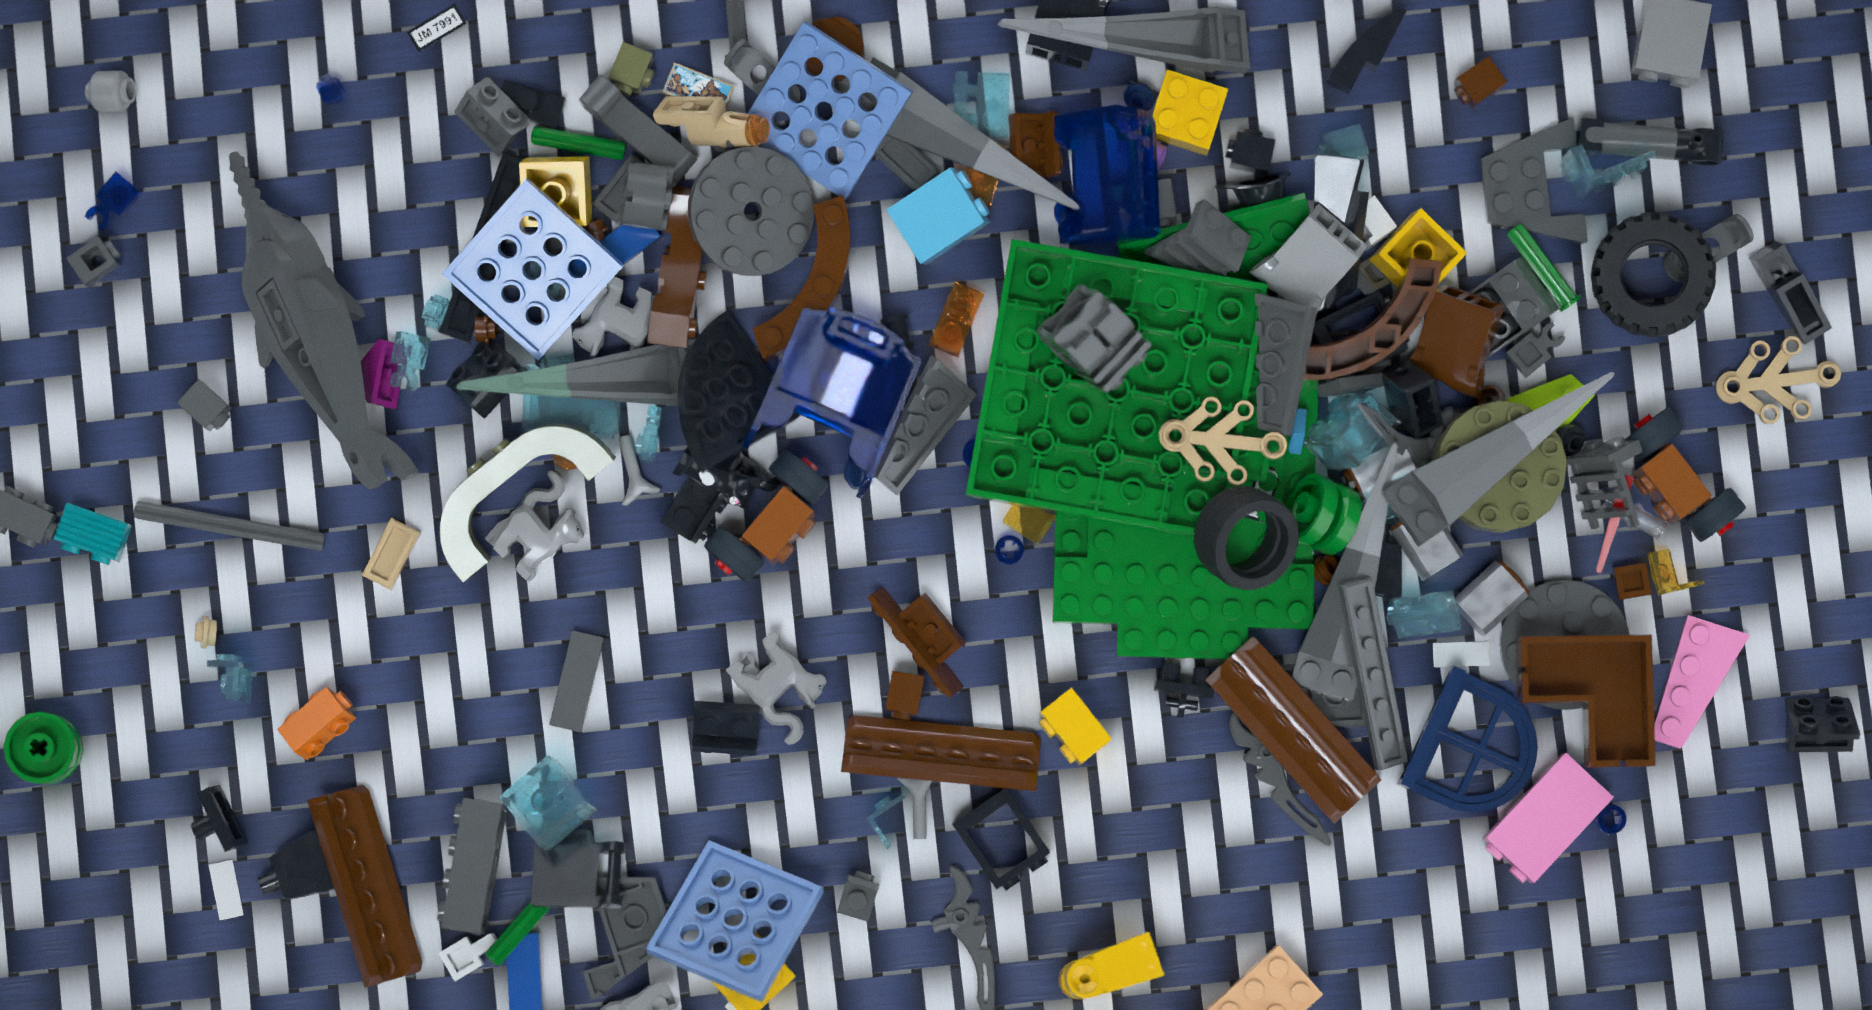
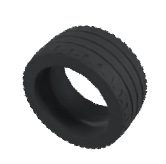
[1193,486,1299,590]

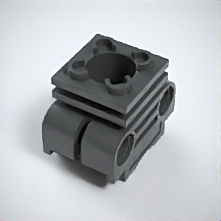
[1035,284,1151,393]

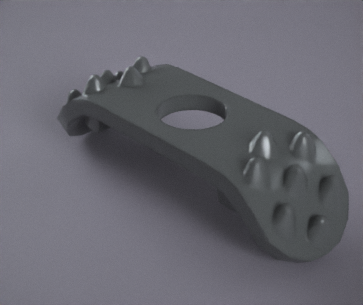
[724,39,802,114]
[1663,214,1754,283]

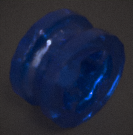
[995,535,1024,565]
[1595,805,1627,834]

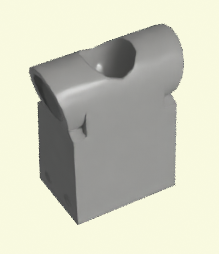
[1249,204,1368,312]

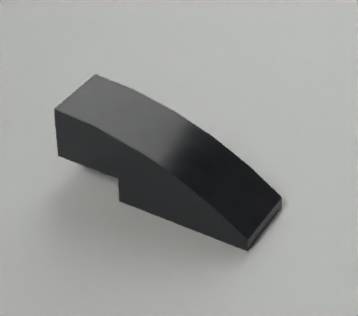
[1326,7,1407,95]
[1748,241,1832,344]

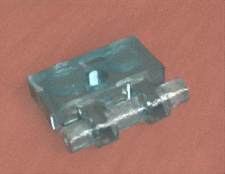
[951,71,1010,139]

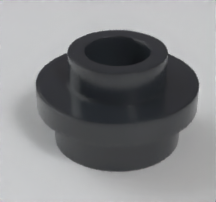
[1556,425,1585,457]

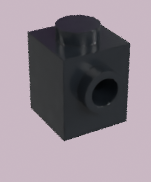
[1225,129,1276,176]

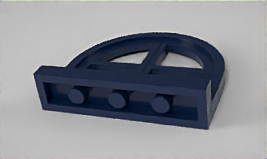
[1397,666,1538,813]

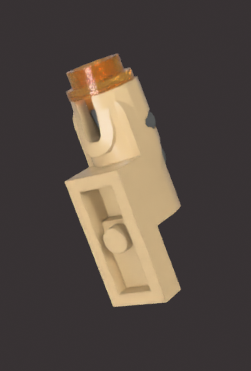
[653,96,770,152]

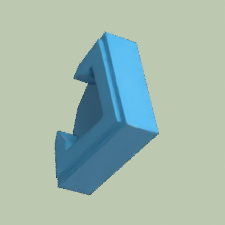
[1288,408,1307,455]

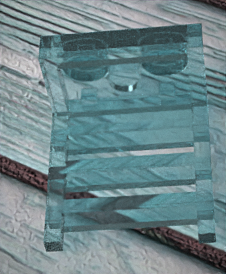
[1560,144,1657,200]

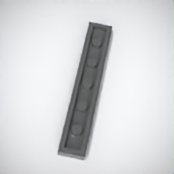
[1338,576,1408,771]

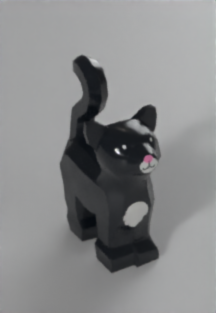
[673,446,780,509]

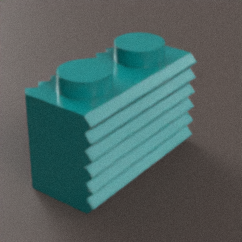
[54,503,132,565]

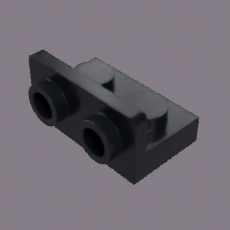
[660,476,727,544]
[692,701,760,756]

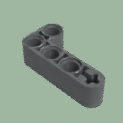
[579,75,698,184]

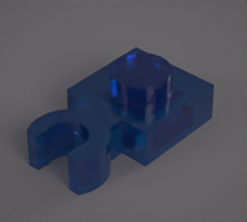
[85,171,142,231]

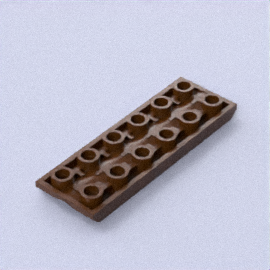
[1204,636,1381,824]
[841,715,1041,791]
[307,785,422,988]

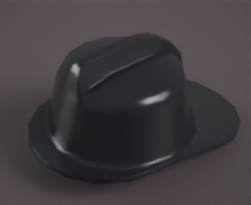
[1214,172,1291,208]

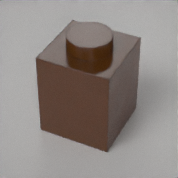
[1454,56,1507,109]
[885,671,924,721]

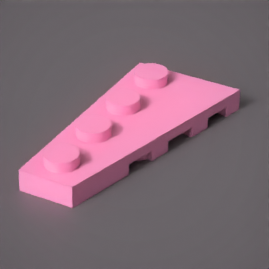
[1654,615,1750,749]

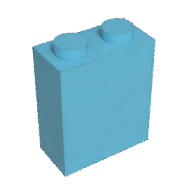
[887,168,991,264]

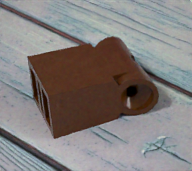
[1409,284,1505,399]

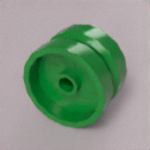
[1285,473,1362,555]
[3,712,84,785]

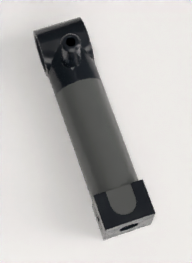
[1575,118,1724,166]

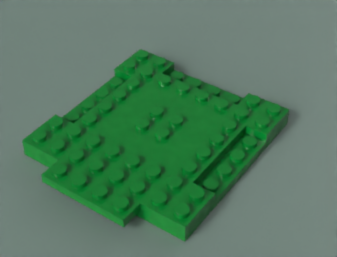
[966,239,1273,537]
[1052,380,1318,660]

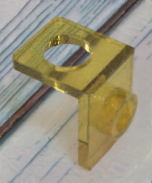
[1003,505,1057,546]
[1648,549,1705,596]

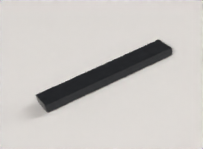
[439,151,524,344]

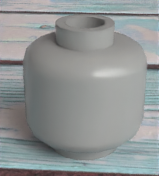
[85,70,136,112]

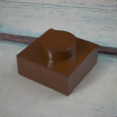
[1612,563,1652,601]

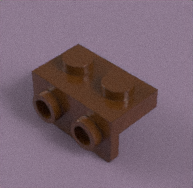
[1008,111,1063,179]

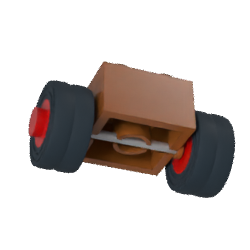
[1625,407,1746,542]
[704,449,829,583]

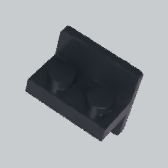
[446,338,527,419]
[1785,696,1860,753]

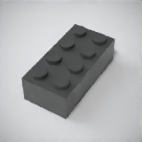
[437,797,508,934]

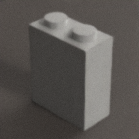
[1631,0,1712,88]

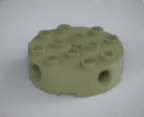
[1432,401,1567,533]

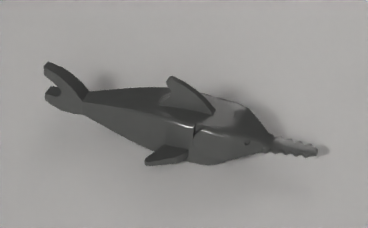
[229,151,419,490]

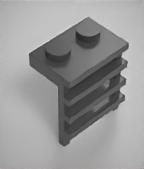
[1144,199,1251,277]
[1566,437,1643,529]

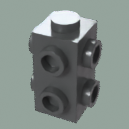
[0,486,59,548]

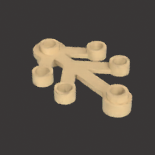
[1716,336,1841,425]
[1159,397,1287,486]

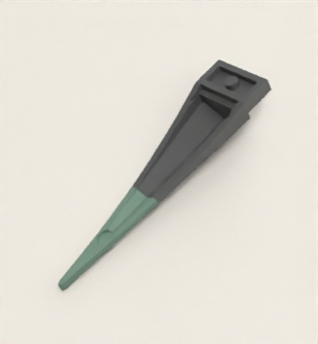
[456,339,696,406]

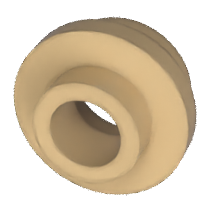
[195,616,217,649]

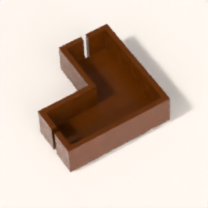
[1516,635,1656,768]

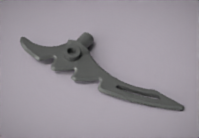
[1357,402,1444,468]
[1229,713,1331,845]
[930,866,995,1010]

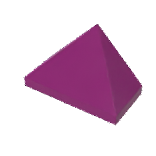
[360,339,408,409]

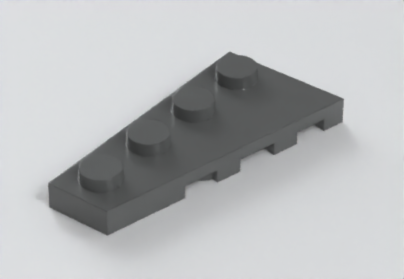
[1255,294,1318,436]
[871,355,977,495]

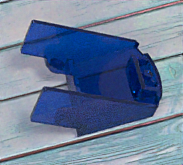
[742,308,922,499]

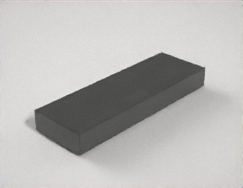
[549,630,605,733]

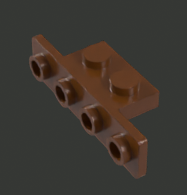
[868,587,966,698]

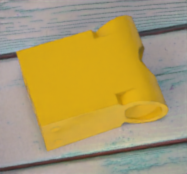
[1058,932,1164,999]

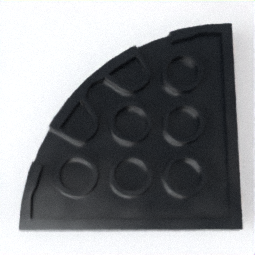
[677,311,800,474]

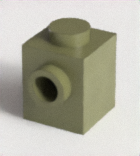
[608,42,655,96]

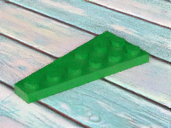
[1117,193,1311,279]

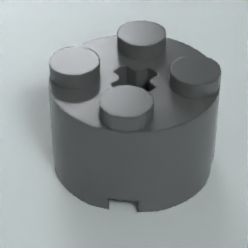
[620,162,673,231]

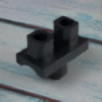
[1154,663,1214,718]

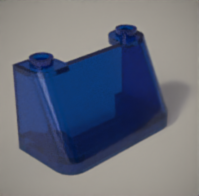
[1054,104,1160,245]

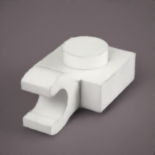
[438,933,497,981]

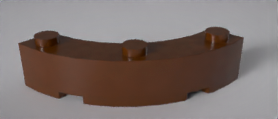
[647,186,707,348]
[752,195,850,363]
[1303,257,1443,380]

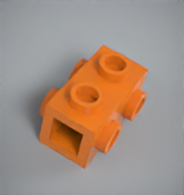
[277,687,356,760]

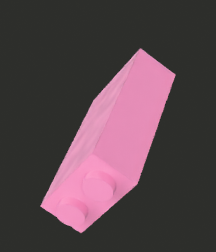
[1482,753,1614,883]

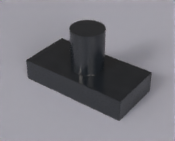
[501,79,567,130]
[191,785,248,852]

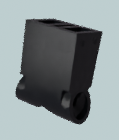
[1026,0,1112,72]

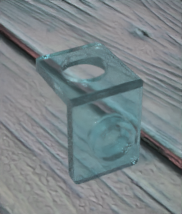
[867,794,906,849]

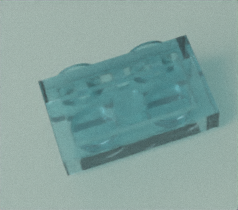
[1386,591,1462,639]
[207,654,252,703]

